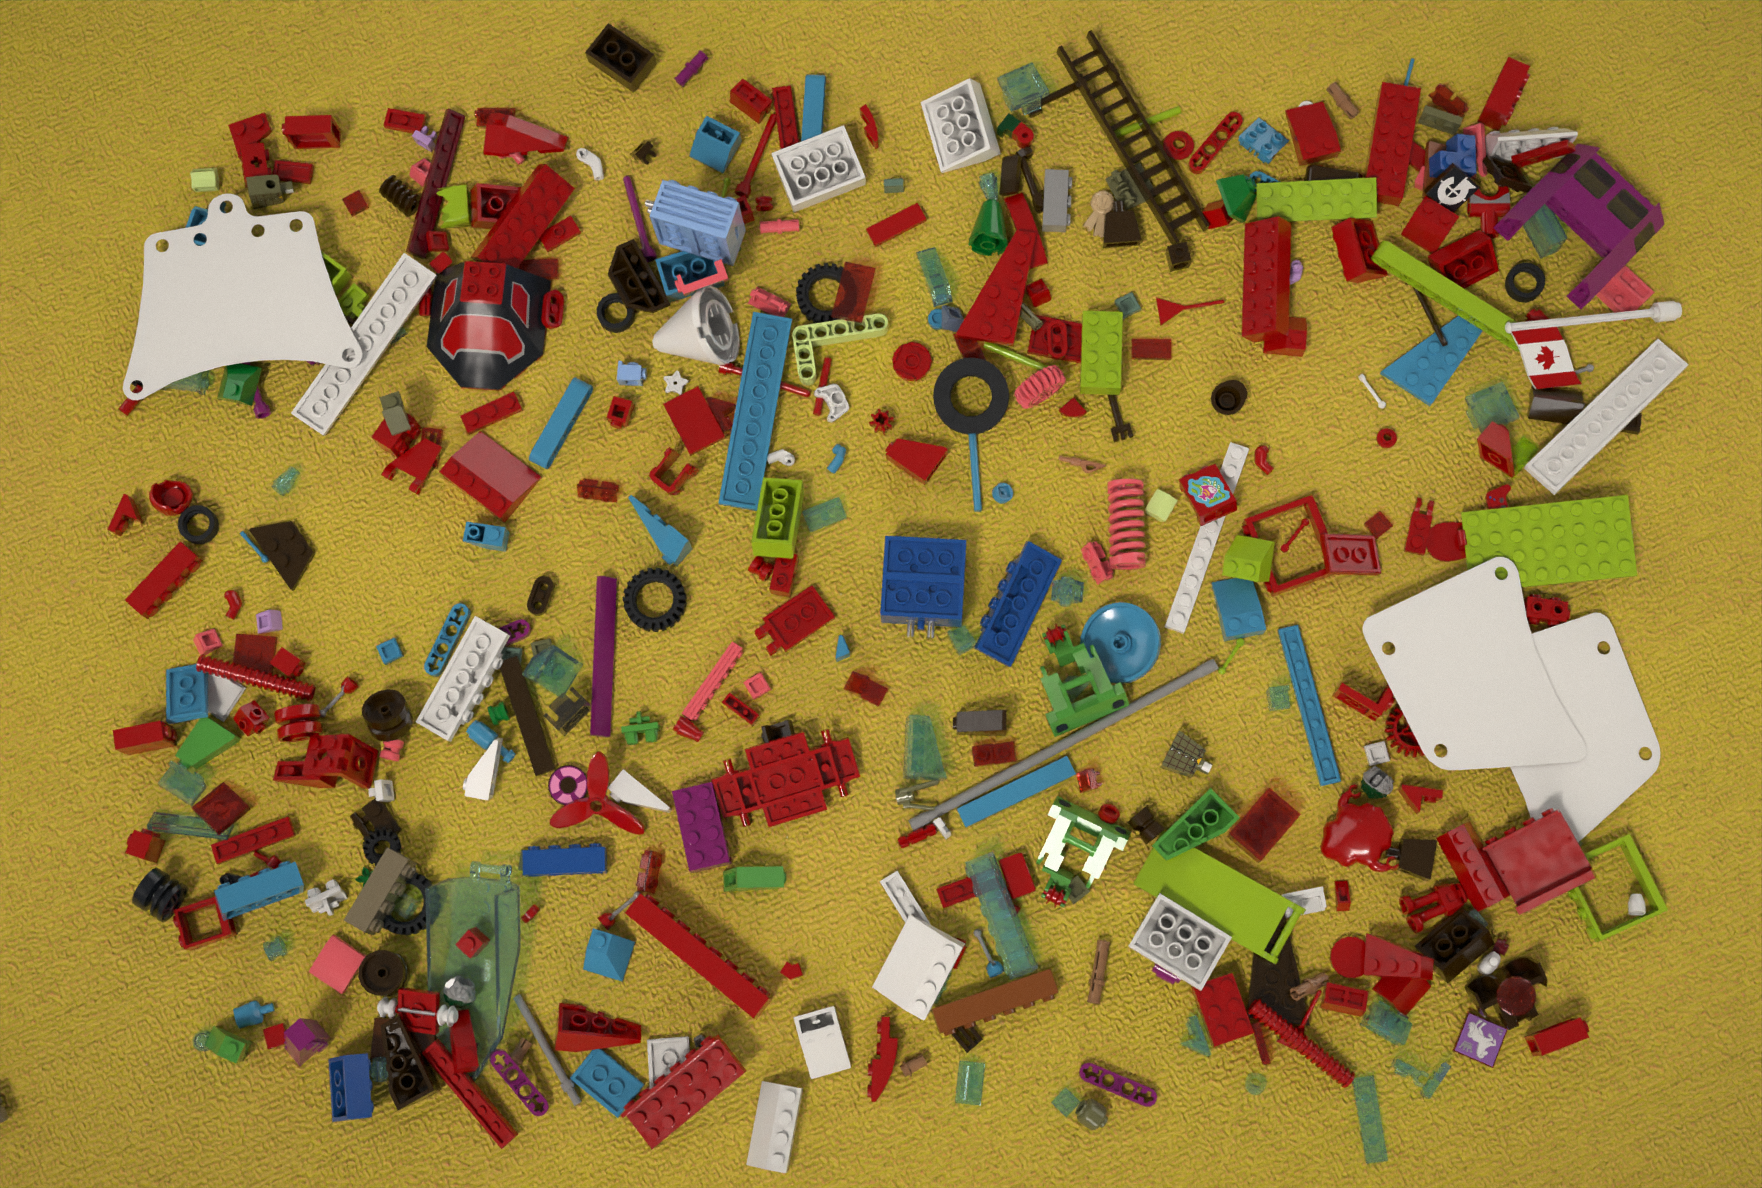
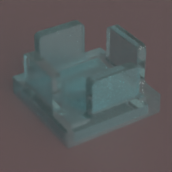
[997,62,1049,115]
[1465,382,1520,433]

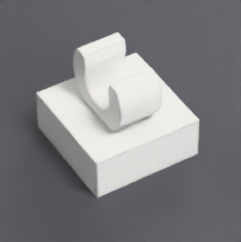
[368,779,394,802]

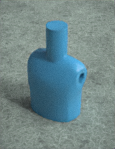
[233,1001,275,1029]

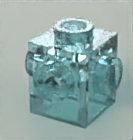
[1051,577,1084,607]

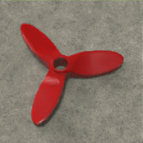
[550,751,645,835]

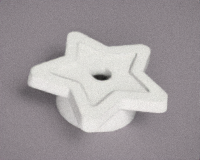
[663,370,689,395]

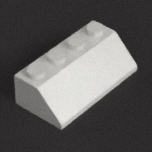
[746,1081,803,1173]

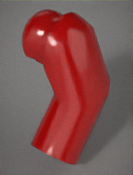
[224,590,242,620]

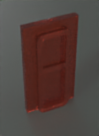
[831,261,876,324]

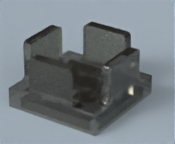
[543,687,591,736]

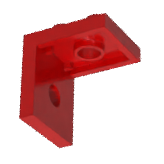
[1332,683,1396,722]
[302,734,379,789]

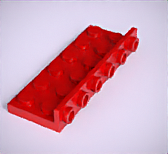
[621,1034,747,1149]

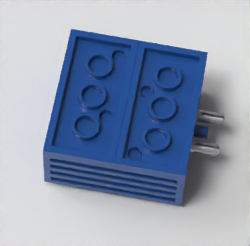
[880,536,966,638]

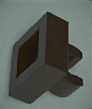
[630,141,656,164]

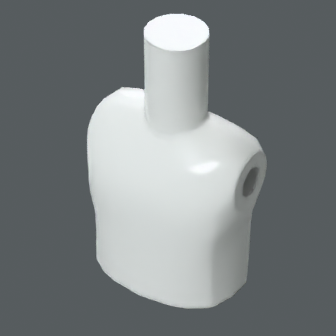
[1477,951,1501,975]

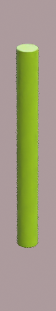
[1108,106,1181,140]
[983,342,1048,371]

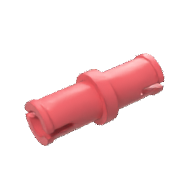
[760,218,799,234]

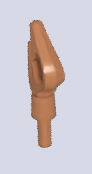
[1058,455,1106,473]

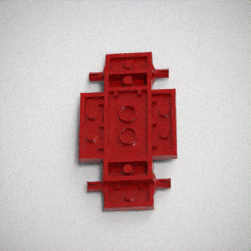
[711,729,860,827]

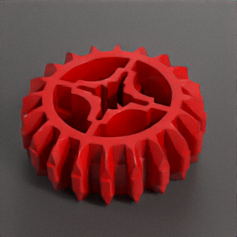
[1384,707,1437,758]

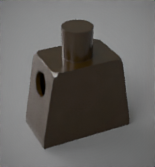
[1103,201,1141,248]
[1385,839,1437,881]

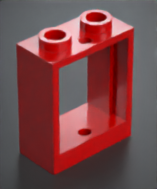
[282,115,341,149]
[173,897,237,951]
[1524,1017,1589,1057]

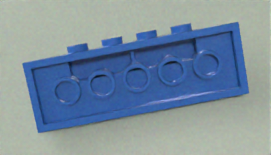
[974,541,1062,667]

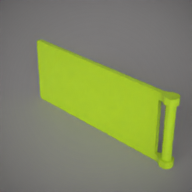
[1134,831,1306,964]

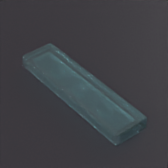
[147,812,234,840]
[1352,1075,1388,1164]

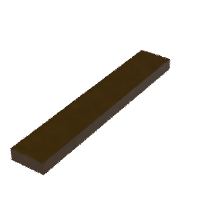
[500,656,556,776]

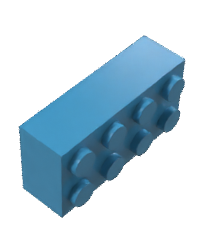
[214,861,304,921]

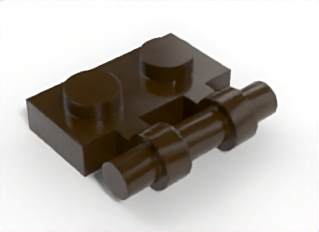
[350,798,402,849]

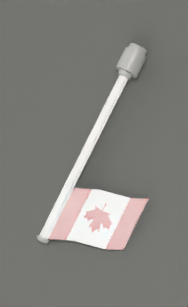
[1505,301,1682,389]

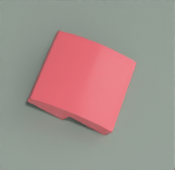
[1596,266,1654,322]
[309,934,366,994]

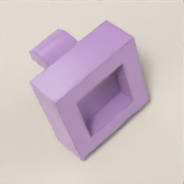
[412,126,437,153]

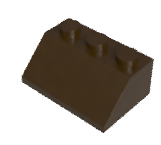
[1415,907,1495,983]

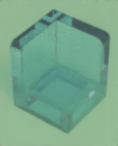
[947,626,976,656]
[1266,685,1290,711]
[393,892,421,920]

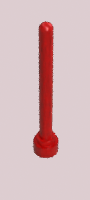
[734,113,776,198]
[719,362,811,397]

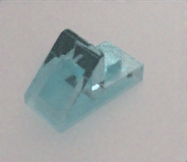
[1179,1015,1211,1057]

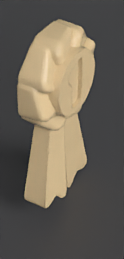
[1082,190,1114,238]

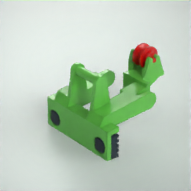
[1040,624,1129,737]
[1036,796,1132,908]

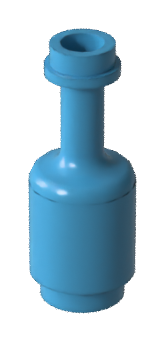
[466,720,516,763]

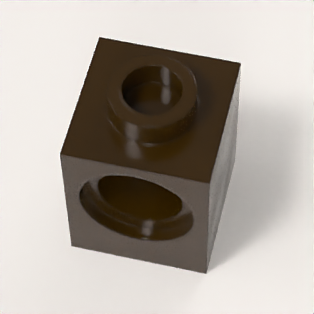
[1165,242,1191,272]

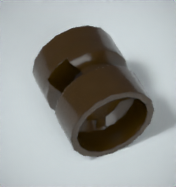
[1127,806,1166,845]

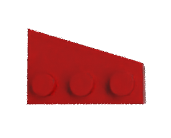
[1364,933,1434,980]

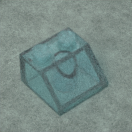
[1360,1001,1412,1046]

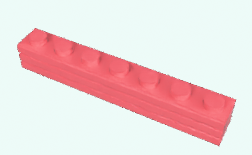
[682,641,744,722]

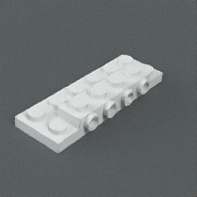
[416,616,510,742]

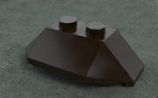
[608,239,671,313]

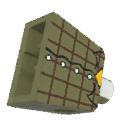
[246,175,294,209]
[1160,731,1213,778]

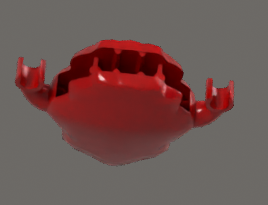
[1320,784,1399,872]

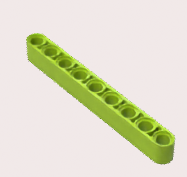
[1371,241,1520,352]

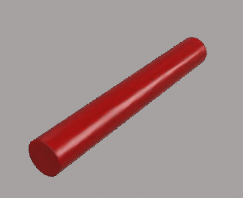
[813,357,832,416]

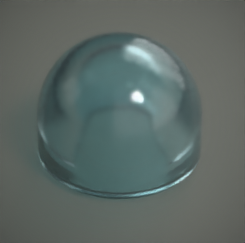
[192,1030,210,1051]
[1245,1073,1267,1095]

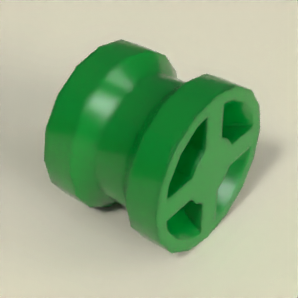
[487,701,510,726]

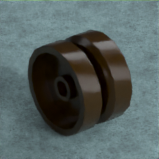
[362,689,413,742]
[358,950,410,997]

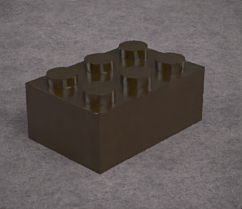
[585,23,657,93]

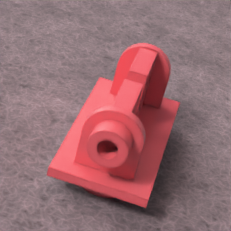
[748,287,791,317]
[1081,541,1114,585]

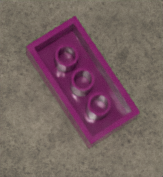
[672,782,732,873]

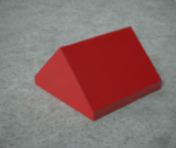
[1372,978,1431,1018]

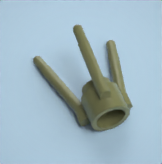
[895,780,939,811]

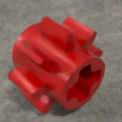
[869,409,894,435]

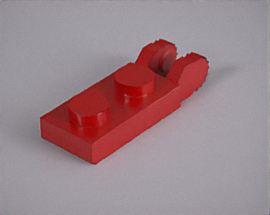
[1404,497,1434,556]

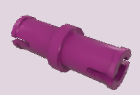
[674,50,709,87]

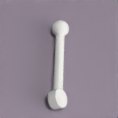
[1358,374,1386,409]

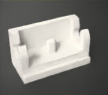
[1281,886,1327,918]

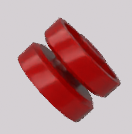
[274,704,323,742]

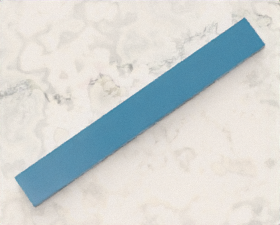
[1277,625,1341,787]

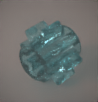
[369,1057,388,1082]

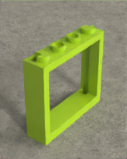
[1567,834,1668,942]

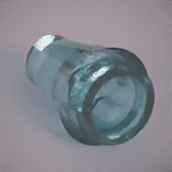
[978,173,999,201]
[271,466,300,496]

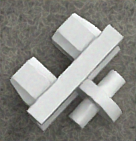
[305,879,348,916]

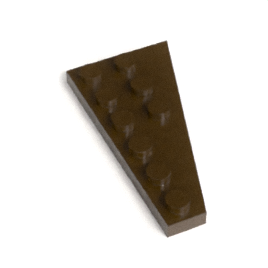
[1247,914,1310,1026]

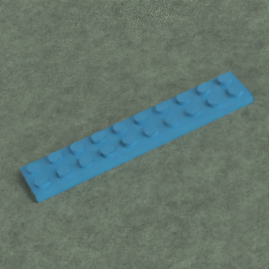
[718,312,792,511]

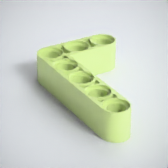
[792,314,888,386]

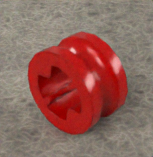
[755,196,773,212]

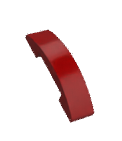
[1004,193,1048,269]

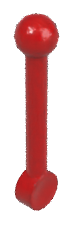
[1280,518,1309,553]

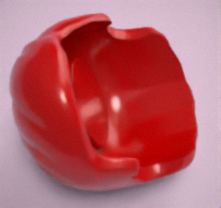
[149,480,193,516]

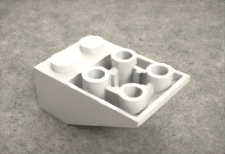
[793,1006,851,1079]

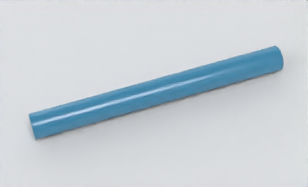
[968,433,982,512]

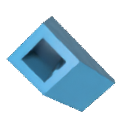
[463,522,510,552]

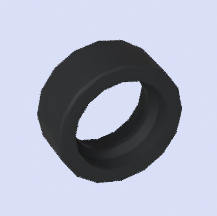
[1505,263,1545,303]
[596,293,635,333]
[178,505,219,544]

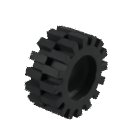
[363,827,402,866]

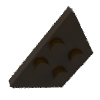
[249,521,315,591]

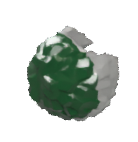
[1361,766,1394,799]
[443,975,476,1008]

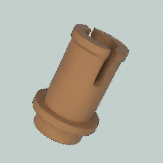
[900,1053,928,1077]

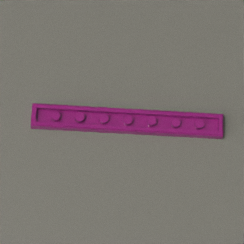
[590,576,617,738]

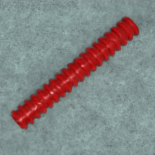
[196,654,316,702]
[1248,998,1355,1088]

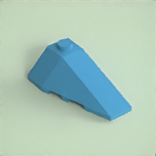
[628,495,692,567]

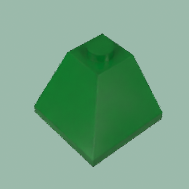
[1216,174,1256,223]
[217,363,262,406]

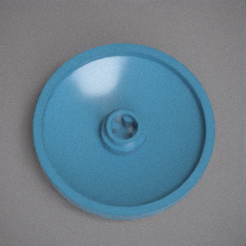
[1080,602,1161,684]

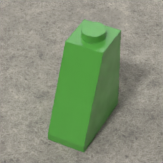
[175,717,241,769]
[723,866,786,892]
[205,1025,252,1063]

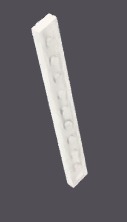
[1165,442,1249,634]

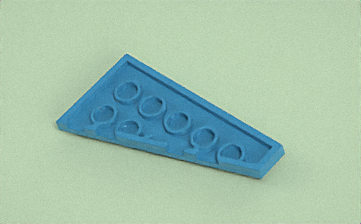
[1380,316,1482,406]

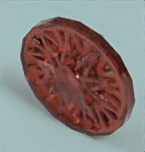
[1496,976,1536,1016]

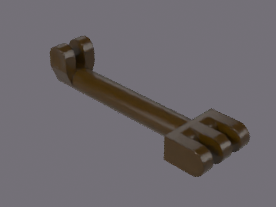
[1021,73,1084,118]
[1016,147,1043,214]
[1107,395,1133,442]

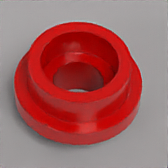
[1376,428,1397,448]

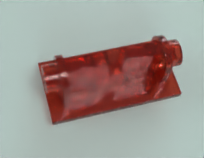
[1428,83,1469,118]
[475,108,516,127]
[577,478,619,503]
[636,850,662,894]

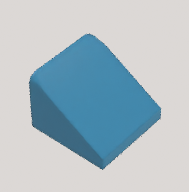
[835,635,851,662]

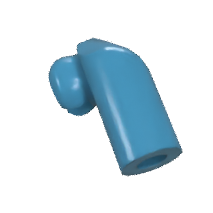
[827,444,846,474]

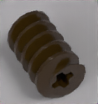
[379,175,420,217]

